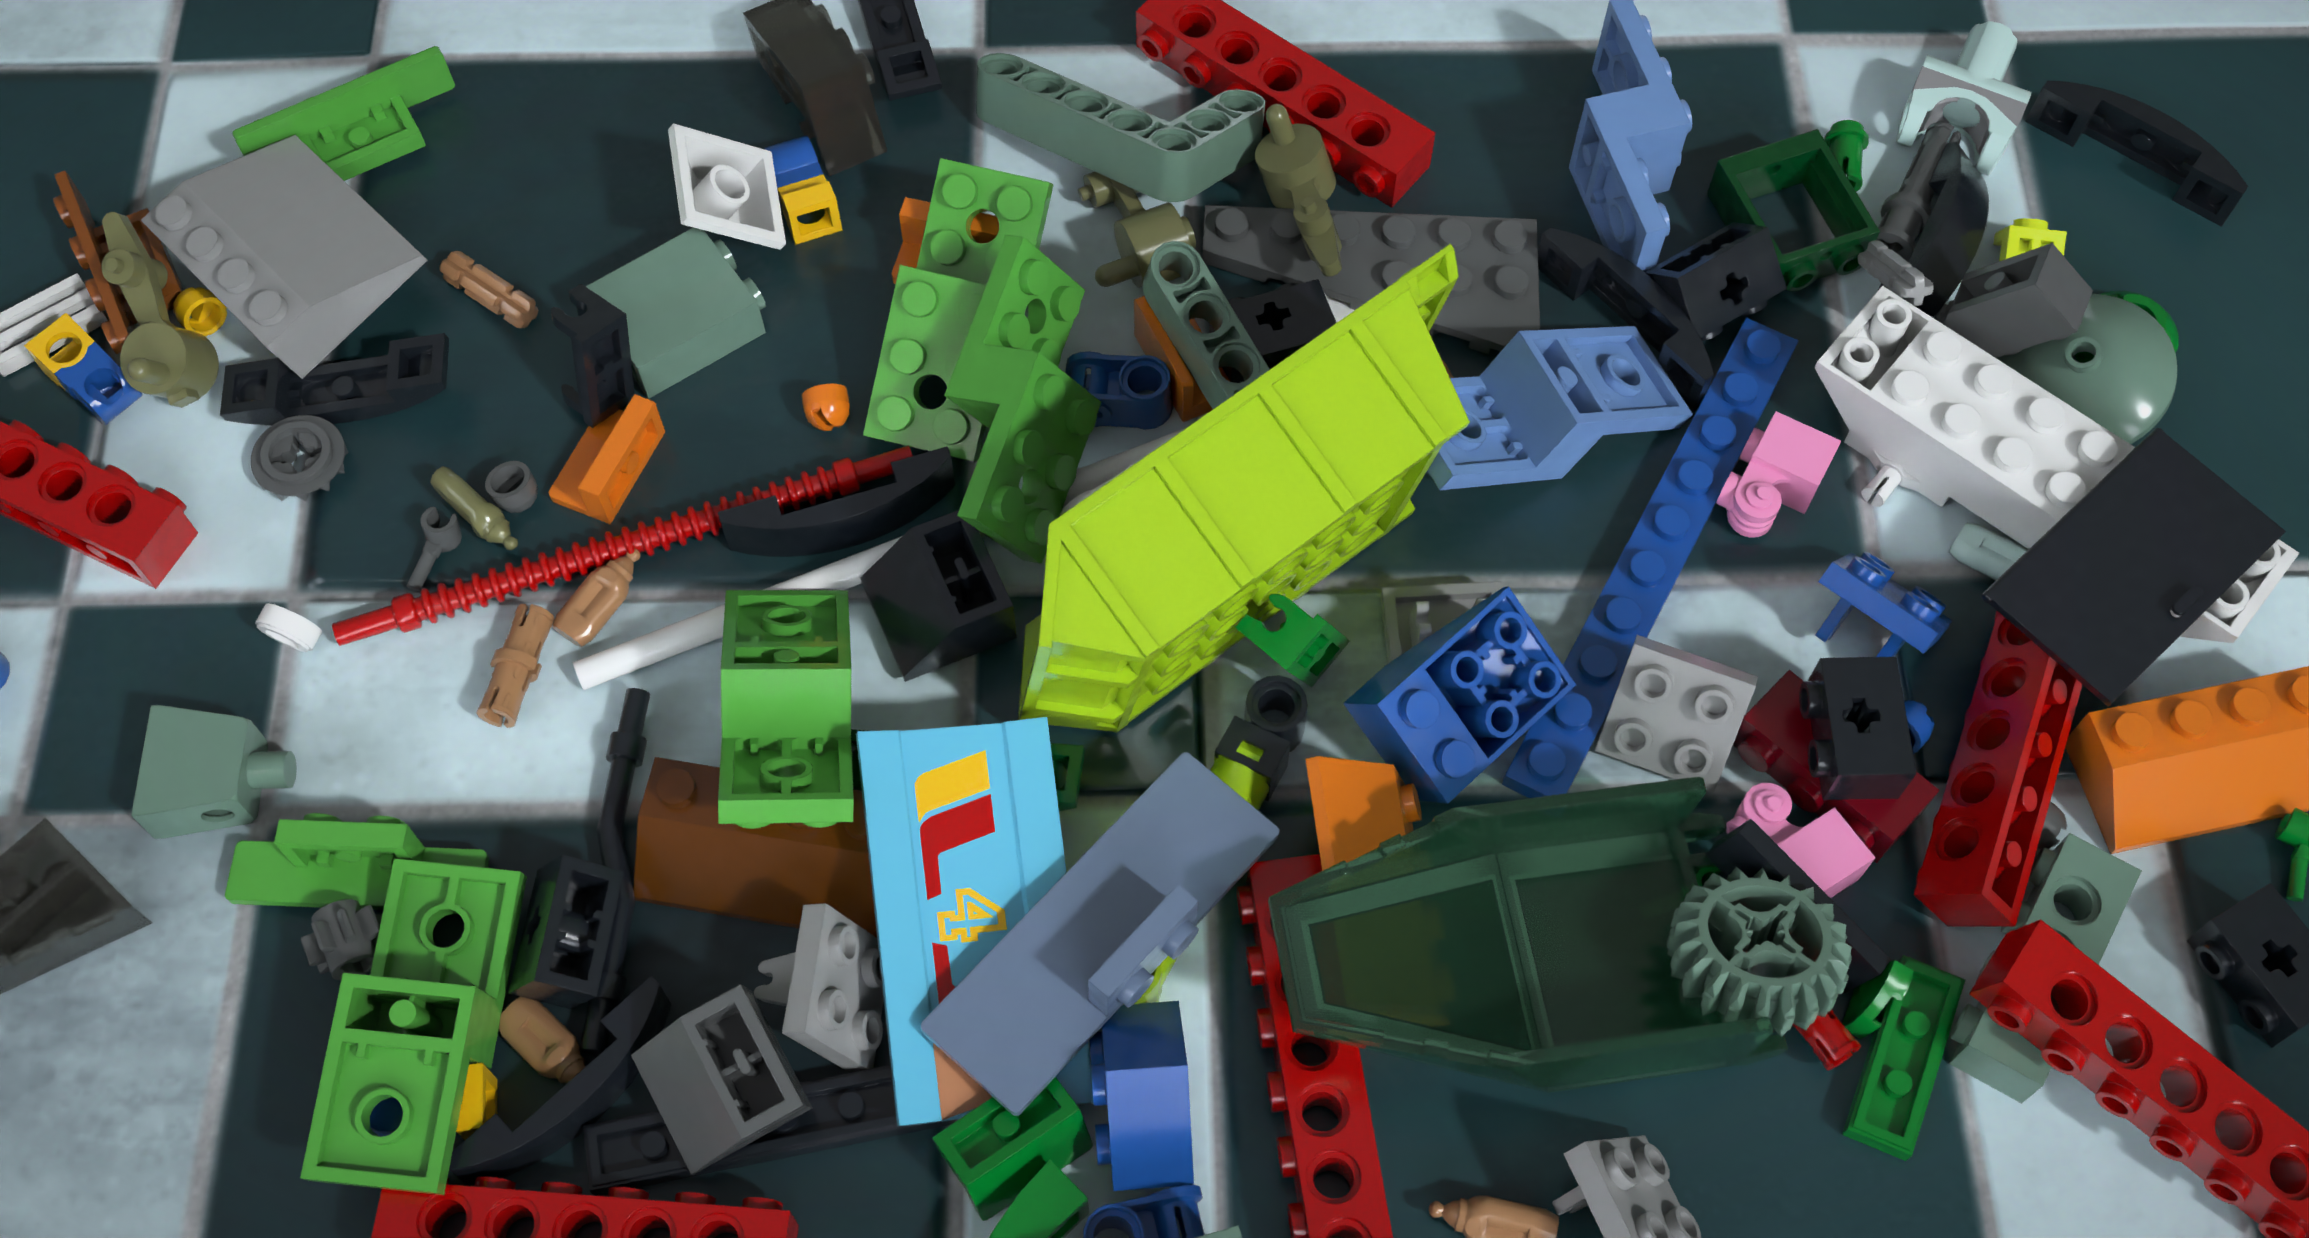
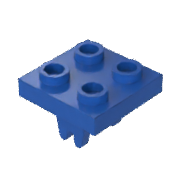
[1815,552,1953,657]

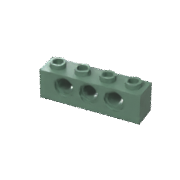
[1949,833,2142,1104]

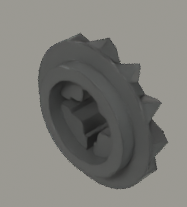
[251,415,349,501]

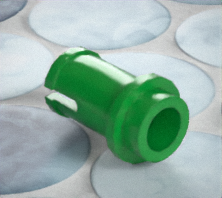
[1824,120,1869,192]

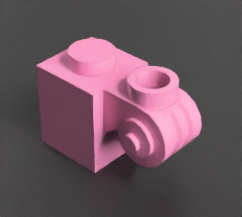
[1716,411,1841,538]
[1725,783,1875,898]

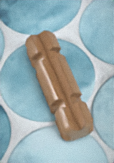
[439,251,539,328]

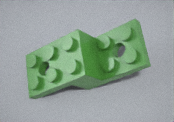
[863,158,1053,462]
[944,235,1101,564]
[718,590,854,829]
[300,858,527,1195]

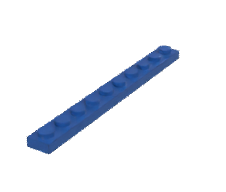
[1502,318,1799,812]

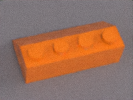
[2065,666,2309,854]
[1305,756,1453,1029]

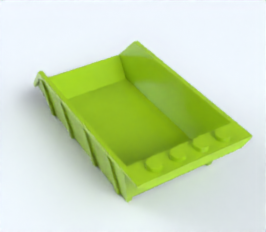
[1018,244,1470,733]

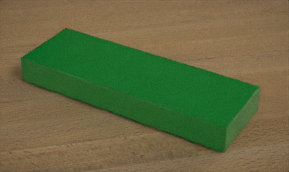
[1842,955,1966,1161]

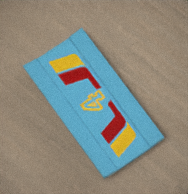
[856,717,1093,1127]

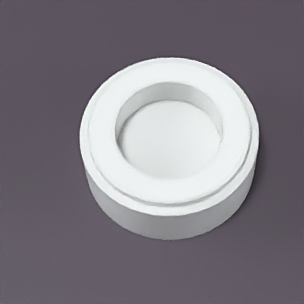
[255,603,322,652]

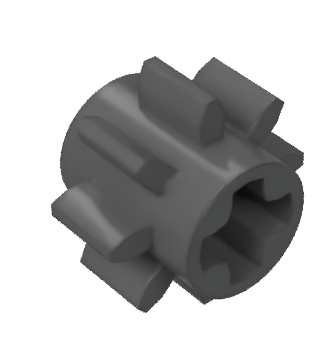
[300,899,382,980]

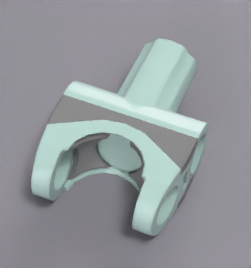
[1896,21,2032,176]

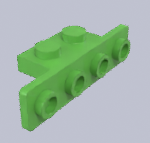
[232,46,455,181]
[225,813,489,910]

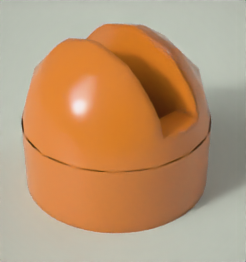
[801,383,850,431]

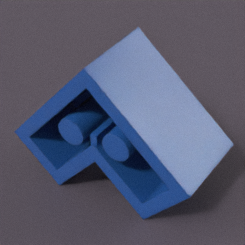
[1089,1001,1194,1191]

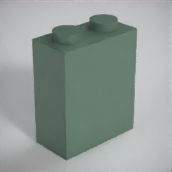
[586,227,766,399]

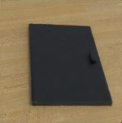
[1981,428,2286,707]

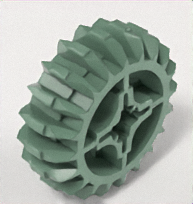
[1667,867,1852,1037]

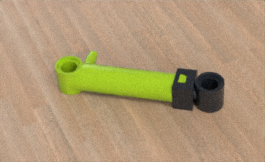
[1123,675,1308,1005]

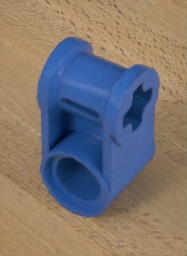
[1065,351,1173,430]
[1083,1185,1205,1238]

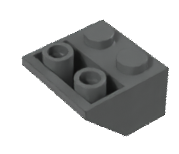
[631,984,813,1175]

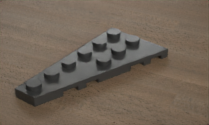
[1203,205,1540,354]

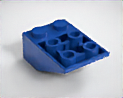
[1343,586,1576,804]

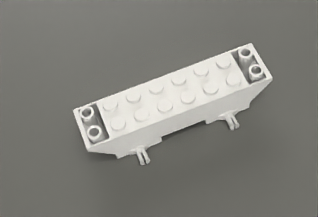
[1815,286,2299,643]

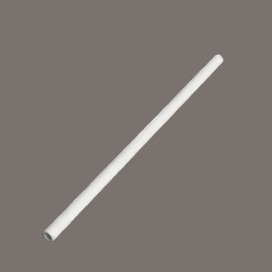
[573,427,1187,690]

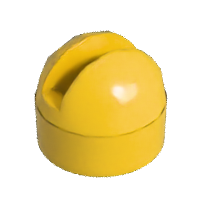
[173,287,227,336]

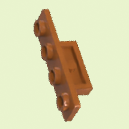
[53,170,183,355]

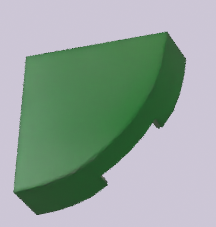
[1842,960,1914,1039]

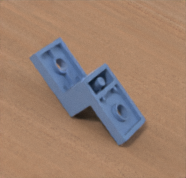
[1569,0,1692,272]
[1427,326,1693,490]

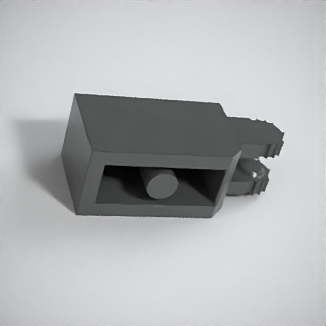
[1934,243,2093,358]

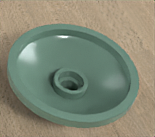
[1996,294,2177,444]

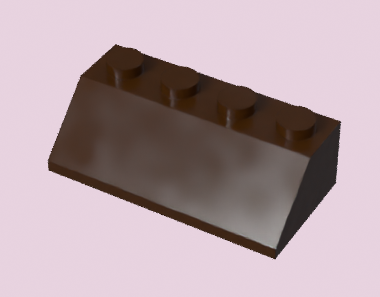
[634,757,877,938]

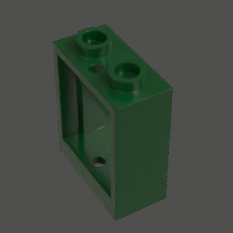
[1707,129,1880,292]

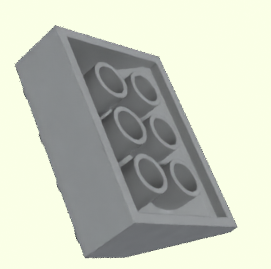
[141,135,428,379]

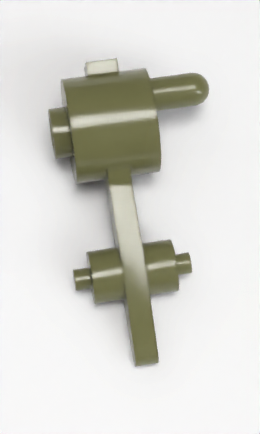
[1255,104,1342,277]
[1078,172,1196,288]
[101,212,219,408]

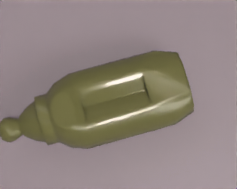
[430,466,518,551]

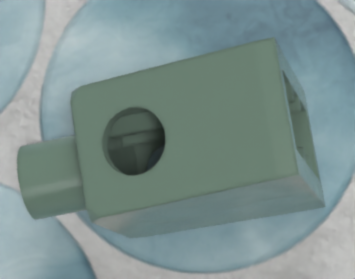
[131,705,297,839]

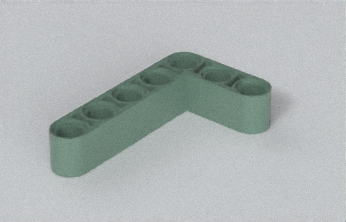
[976,53,1265,202]
[1143,241,1270,409]

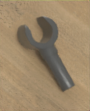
[406,507,462,592]

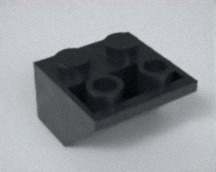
[861,510,1017,682]

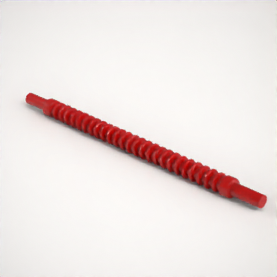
[332,445,913,646]

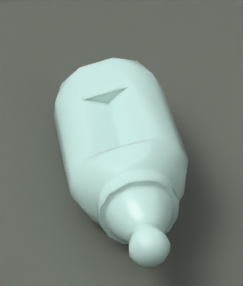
[1949,522,2029,581]

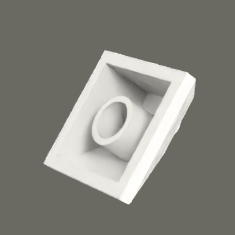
[668,123,786,250]

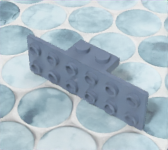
[921,752,1279,1116]

